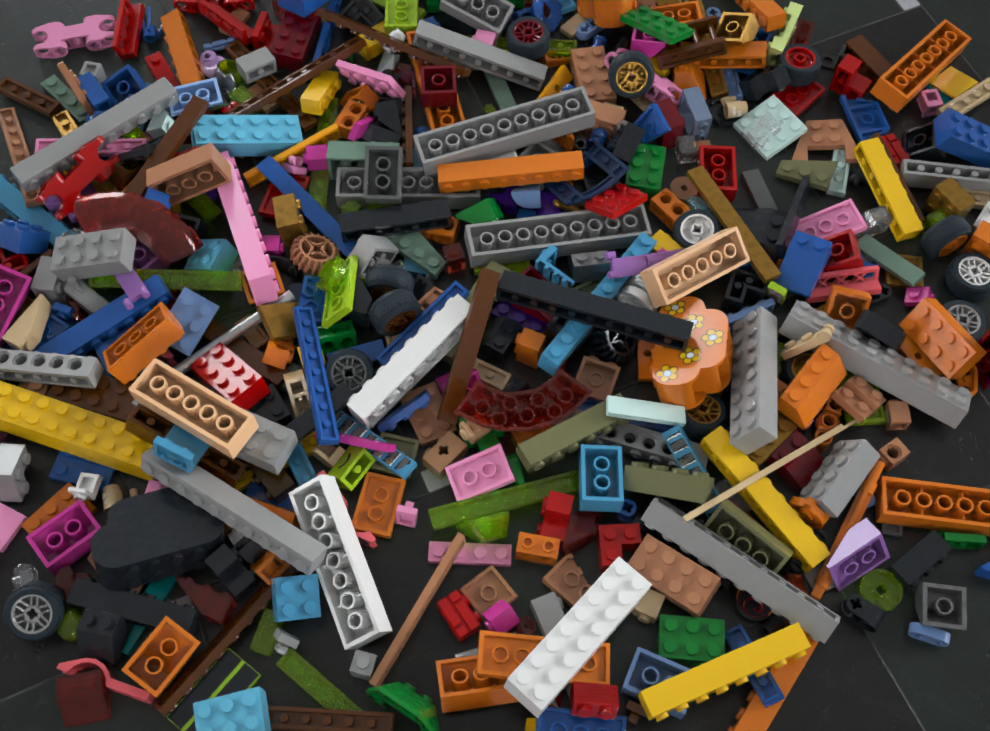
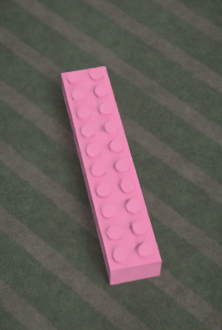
[217,151,280,306]

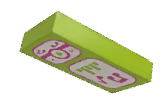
[766,281,788,305]

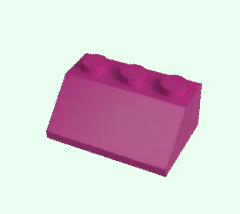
[25,499,102,576]

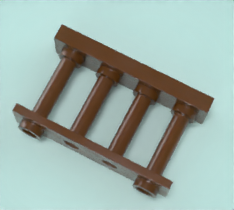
[657,15,727,70]

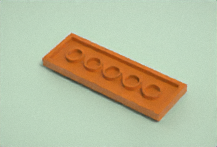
[476,630,610,685]

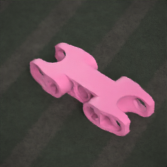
[32,15,116,59]
[604,48,682,105]

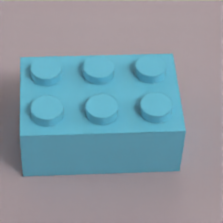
[193,686,271,731]

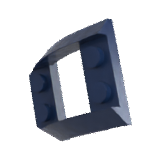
[544,140,630,207]

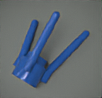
[142,6,163,43]

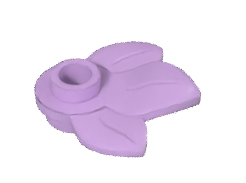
[199,50,228,79]

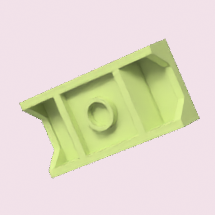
[766,2,803,66]

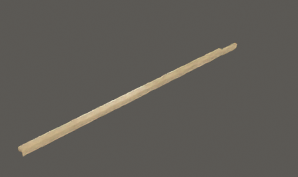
[681,420,857,523]

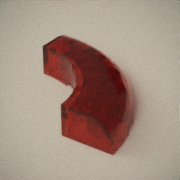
[74,191,204,266]
[454,369,593,432]

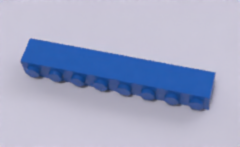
[32,274,174,356]

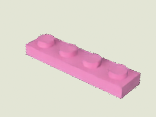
[428,541,512,567]

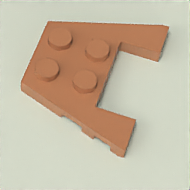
[792,119,858,163]

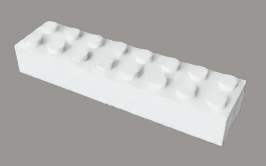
[347,294,470,430]
[288,474,393,650]
[504,557,652,718]

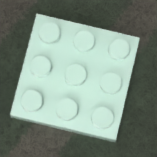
[733,94,808,161]

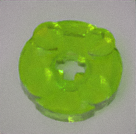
[316,256,349,293]
[858,569,903,612]

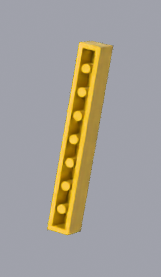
[698,426,831,573]
[637,622,811,722]

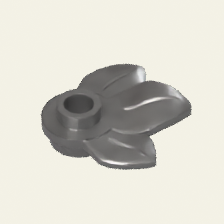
[214,67,238,101]

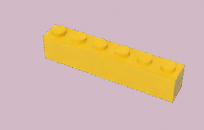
[853,137,924,242]

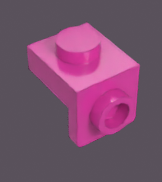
[904,286,936,307]

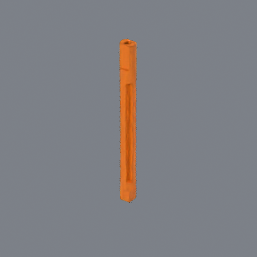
[810,460,885,601]

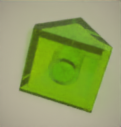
[456,511,509,543]

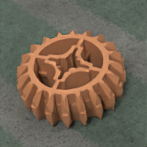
[290,232,340,276]

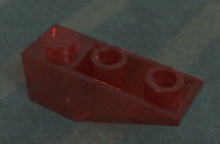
[175,576,237,627]

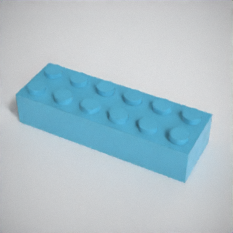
[190,115,303,157]

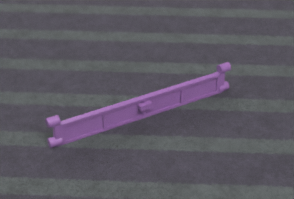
[68,202,150,310]
[604,248,686,279]

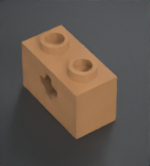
[422,431,468,480]

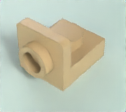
[459,414,491,445]

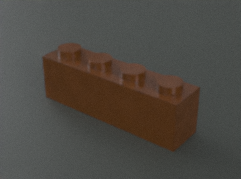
[844,34,892,87]

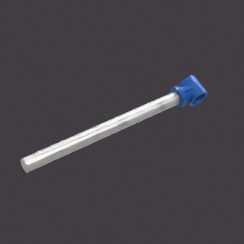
[173,290,295,374]

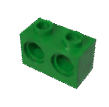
[317,320,357,356]

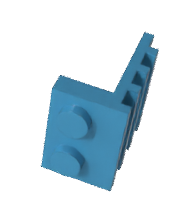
[535,244,575,287]

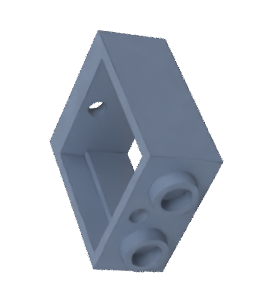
[678,86,713,143]

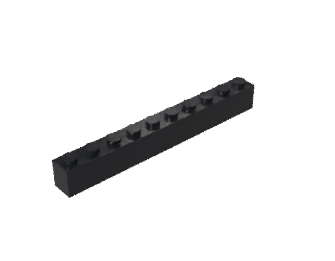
[496,270,694,352]

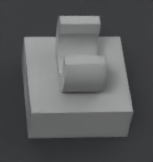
[273,627,300,655]

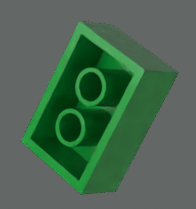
[625,143,666,201]
[656,614,725,666]

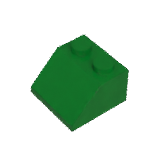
[455,198,505,224]

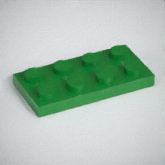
[620,6,694,45]

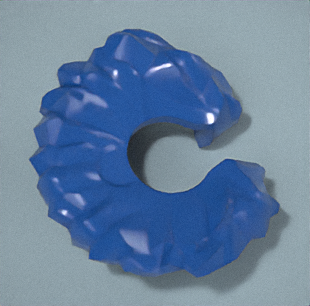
[532,0,563,33]

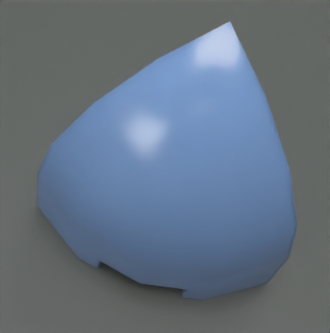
[511,185,541,209]

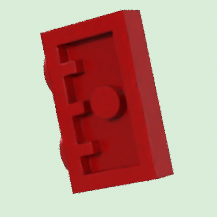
[251,11,279,50]

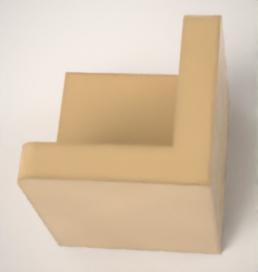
[310,444,345,468]

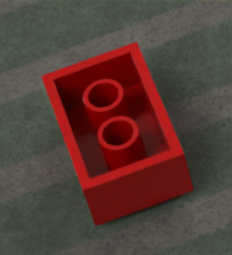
[696,145,738,202]

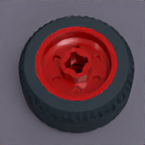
[775,44,822,87]

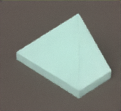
[377,51,400,73]

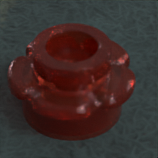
[516,616,536,635]

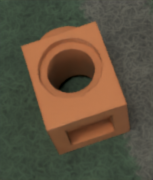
[878,437,911,472]

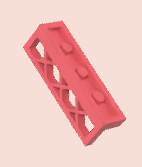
[804,265,882,303]

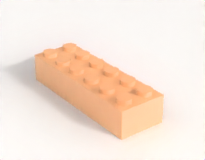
[639,226,751,308]
[128,358,259,460]

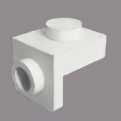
[67,472,103,502]

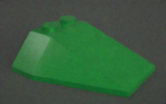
[366,681,440,731]

